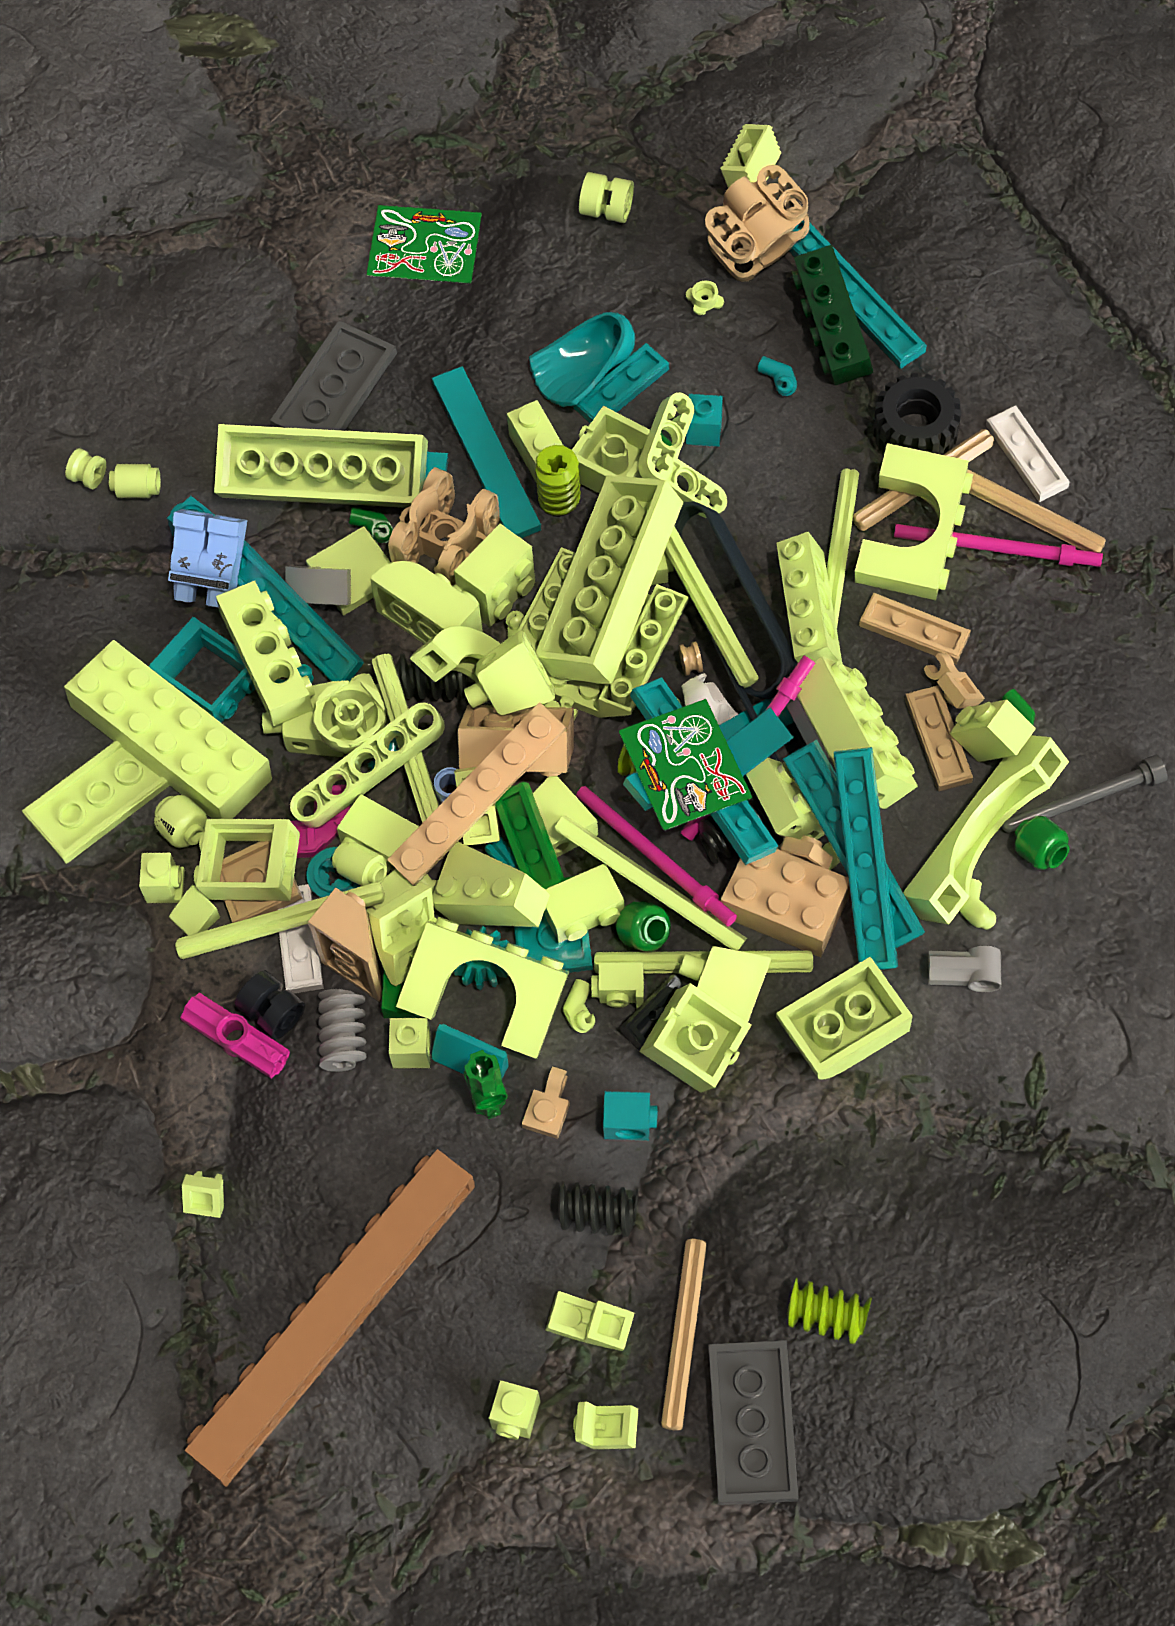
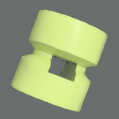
[579,172,634,223]

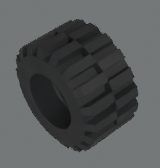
[873,373,961,455]

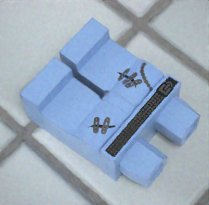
[168,509,247,608]

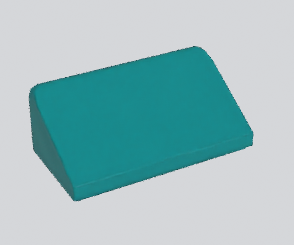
[726,707,793,776]
[432,1024,509,1078]

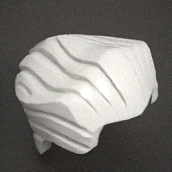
[682,673,738,725]

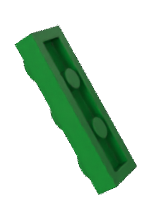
[495,782,565,889]

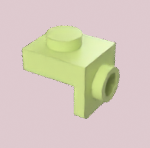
[573,1402,638,1449]

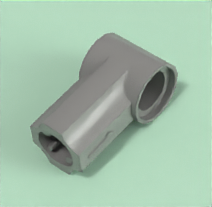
[927,946,1001,992]

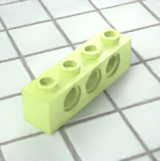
[776,531,842,663]
[216,581,315,727]

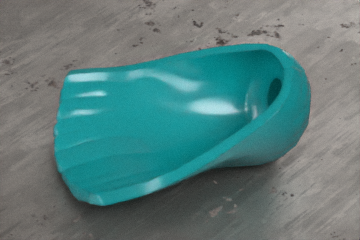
[529,312,636,407]

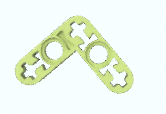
[638,393,727,518]

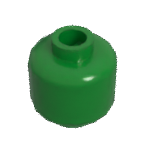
[1015,816,1070,870]
[616,901,671,952]

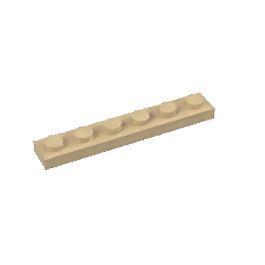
[387,702,567,886]

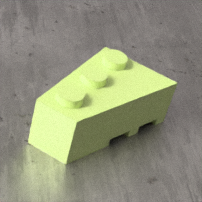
[433,842,550,927]

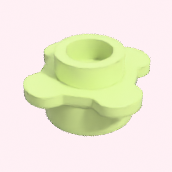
[686,281,724,315]

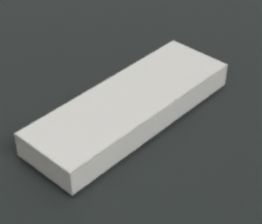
[986,405,1070,502]
[278,884,324,993]

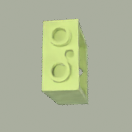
[194,819,300,901]

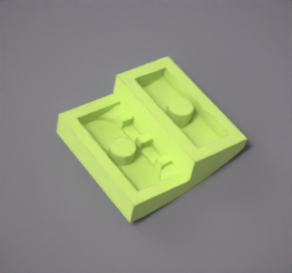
[369,882,437,986]

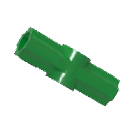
[463,1050,508,1119]

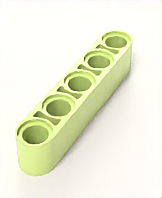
[290,703,445,828]

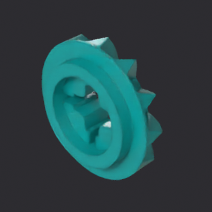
[306,847,361,898]

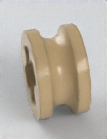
[678,641,703,676]

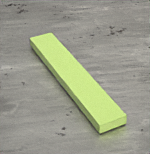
[555,816,747,951]

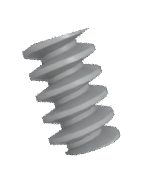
[318,989,366,1072]

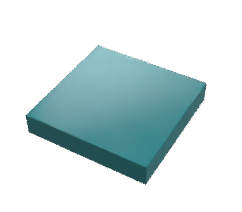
[514,913,593,973]

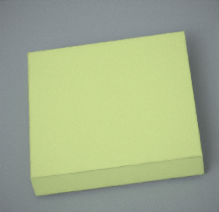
[306,526,391,616]

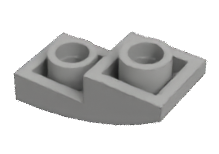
[285,566,351,605]

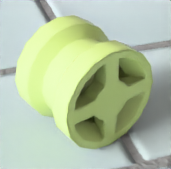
[65,448,106,490]

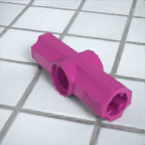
[180,993,290,1079]

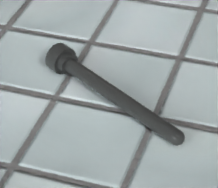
[1002,754,1168,833]

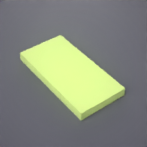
[22,741,170,864]

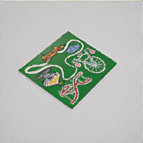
[366,205,482,283]
[619,699,752,830]

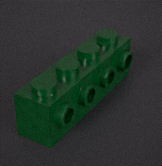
[791,244,874,386]

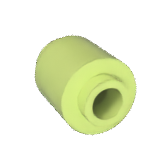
[109,464,161,498]
[332,842,387,886]

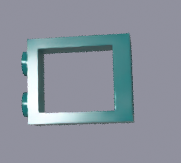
[148,617,256,723]

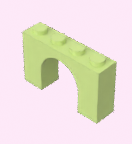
[855,443,973,600]
[396,917,569,1059]

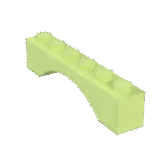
[903,735,1069,925]

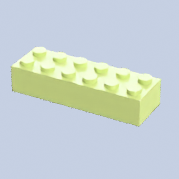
[214,424,428,508]
[535,475,683,685]
[64,640,272,819]

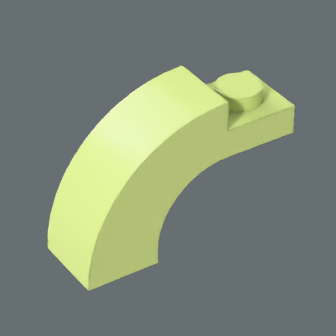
[410,626,501,683]

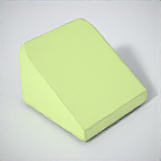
[169,886,220,936]

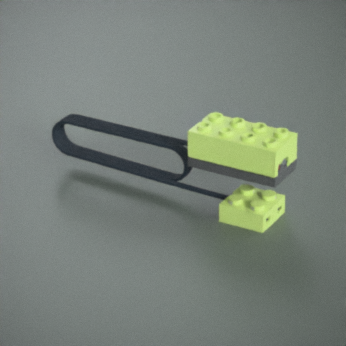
[674,501,918,840]

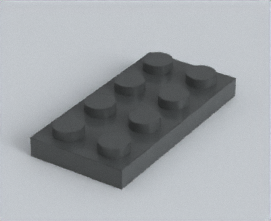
[270,320,397,431]
[708,1340,799,1505]

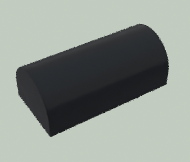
[620,975,685,1051]

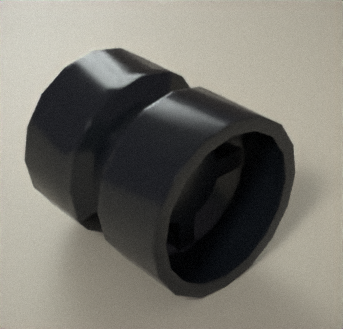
[235,970,305,1040]

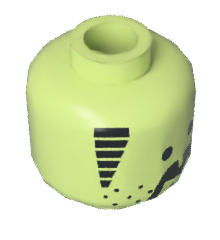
[154,795,207,848]

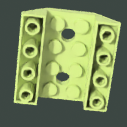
[516,547,689,718]

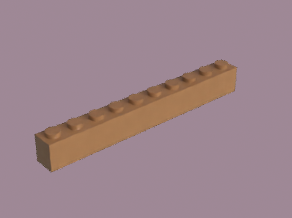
[184,1149,475,1487]

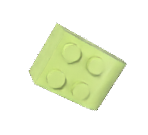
[370,561,483,644]
[776,957,913,1079]

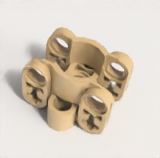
[705,164,810,282]
[388,467,500,586]

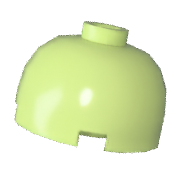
[313,680,386,754]

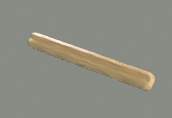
[853,429,994,531]
[967,470,1106,553]
[661,1239,706,1431]

